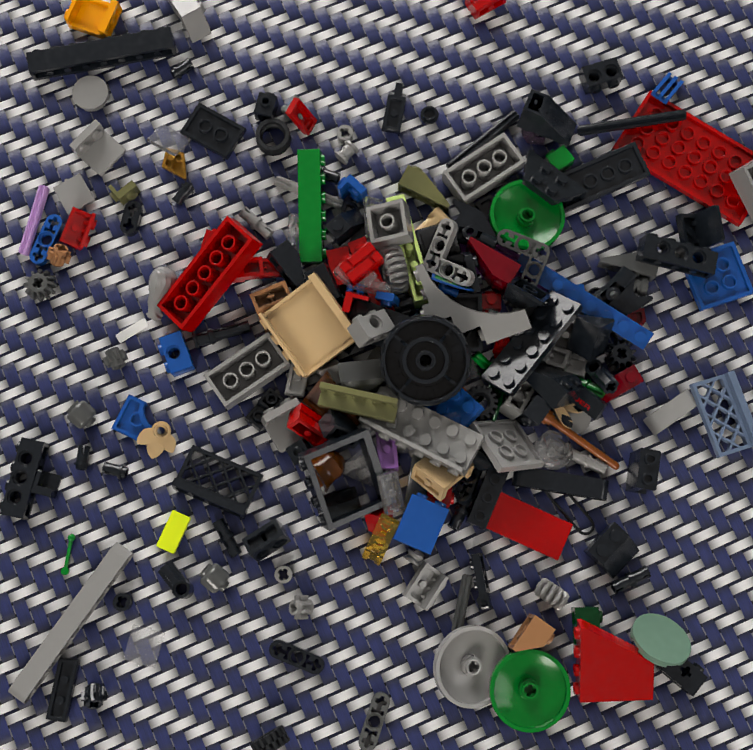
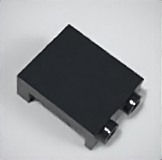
[625,448,661,494]

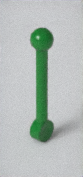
[61,534,76,575]

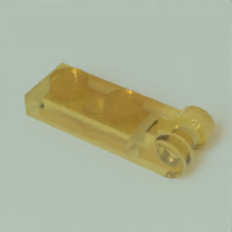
[362,513,400,566]

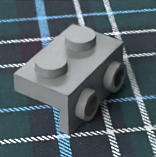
[402,561,449,611]

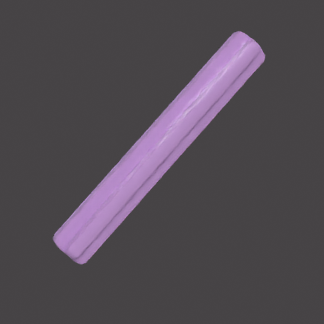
[19,185,50,256]

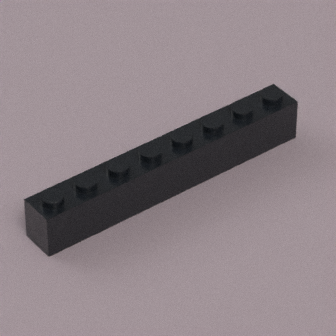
[26,27,177,81]

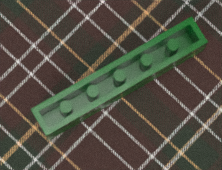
[297,149,327,265]

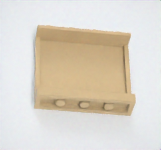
[258,272,355,378]

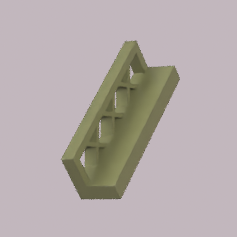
[317,382,399,424]

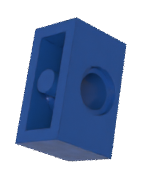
[158,331,196,377]

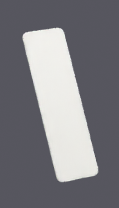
[116,318,149,343]

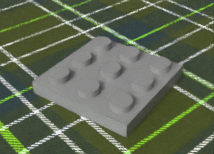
[469,419,545,473]

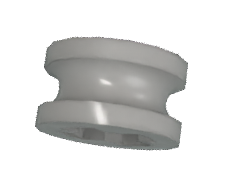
[337,125,353,144]
[404,549,423,567]
[274,566,293,583]

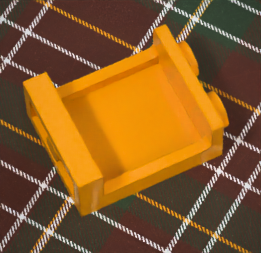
[64,0,123,39]

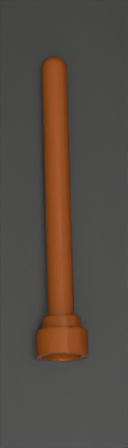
[541,410,620,470]

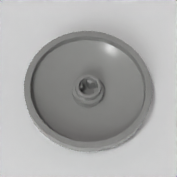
[433,625,509,709]

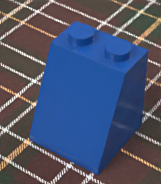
[393,492,449,555]

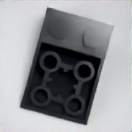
[516,89,577,146]

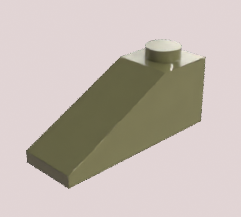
[398,165,450,214]

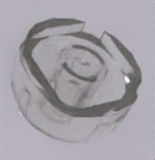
[534,430,573,470]

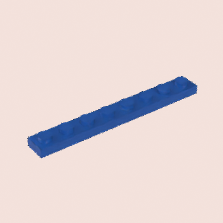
[517,254,654,349]

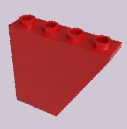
[573,619,654,703]

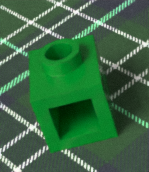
[545,145,575,172]

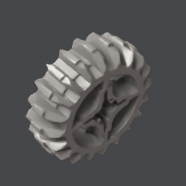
[379,245,409,295]

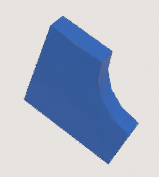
[111,394,152,446]

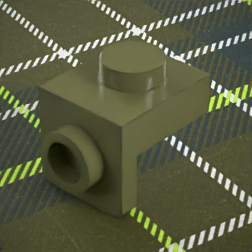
[108,180,140,206]

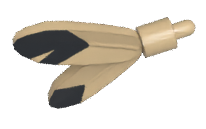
[554,404,583,429]

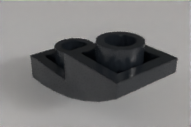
[245,388,285,432]

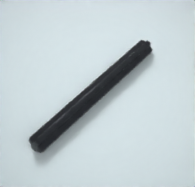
[577,110,686,136]

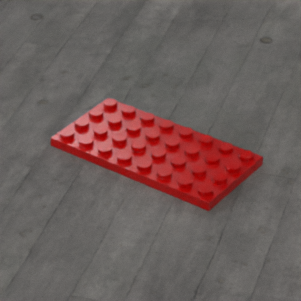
[612,90,753,227]

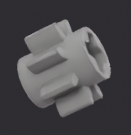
[289,595,314,620]

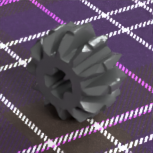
[23,269,58,302]

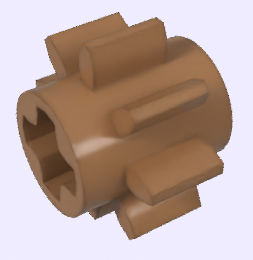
[47,243,71,267]

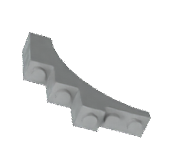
[413,263,532,344]

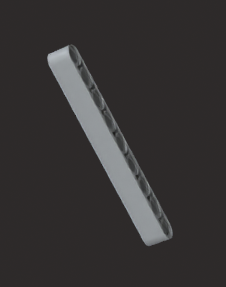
[8,542,133,704]

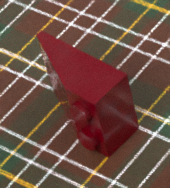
[465,236,521,294]

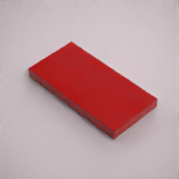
[486,492,573,561]

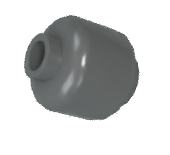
[66,400,96,429]
[199,563,229,593]

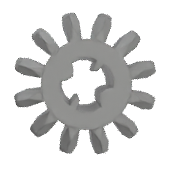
[534,578,570,610]

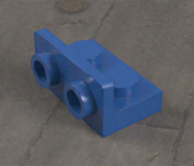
[337,174,368,205]

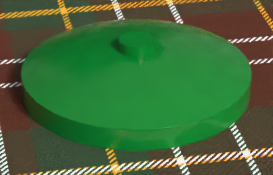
[489,180,565,252]
[489,648,571,733]

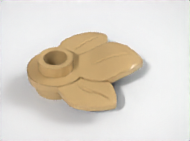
[137,421,176,459]

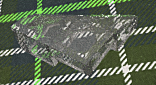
[343,449,391,488]

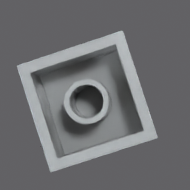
[366,198,414,250]

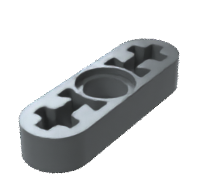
[358,691,390,750]

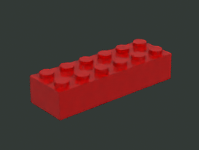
[157,216,263,333]

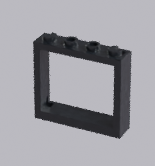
[298,427,393,531]

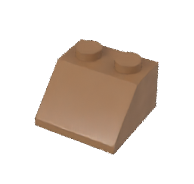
[507,613,556,652]

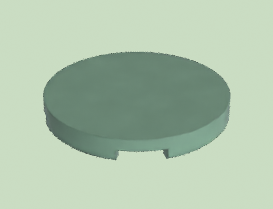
[630,613,691,667]

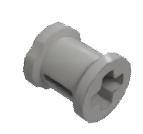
[334,140,359,165]

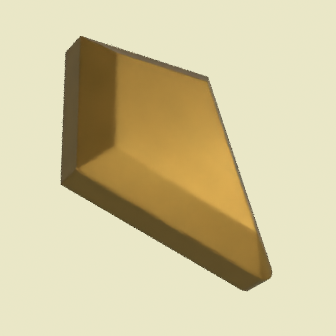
[162,149,187,180]

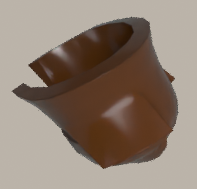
[311,450,345,493]

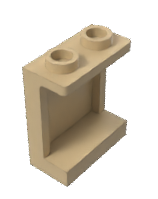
[411,457,474,501]

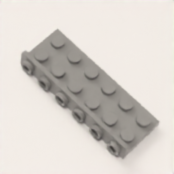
[358,386,485,476]

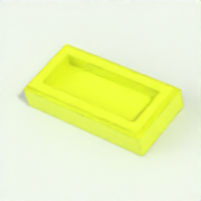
[156,510,191,554]

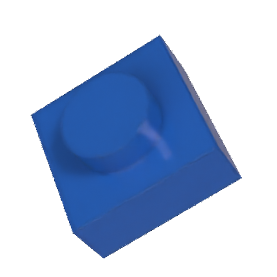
[375,291,400,308]

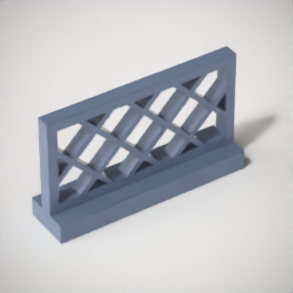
[689,371,753,458]

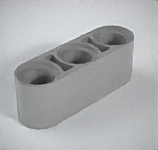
[643,389,697,436]

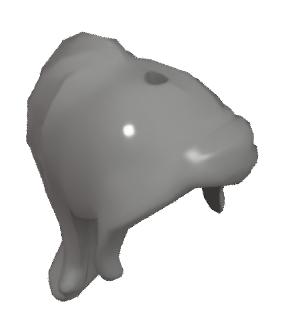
[146,266,178,321]

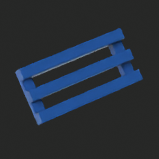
[651,72,684,104]

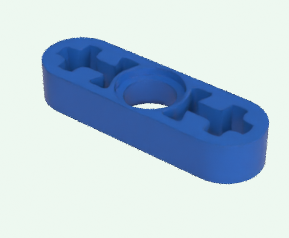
[29,214,65,266]

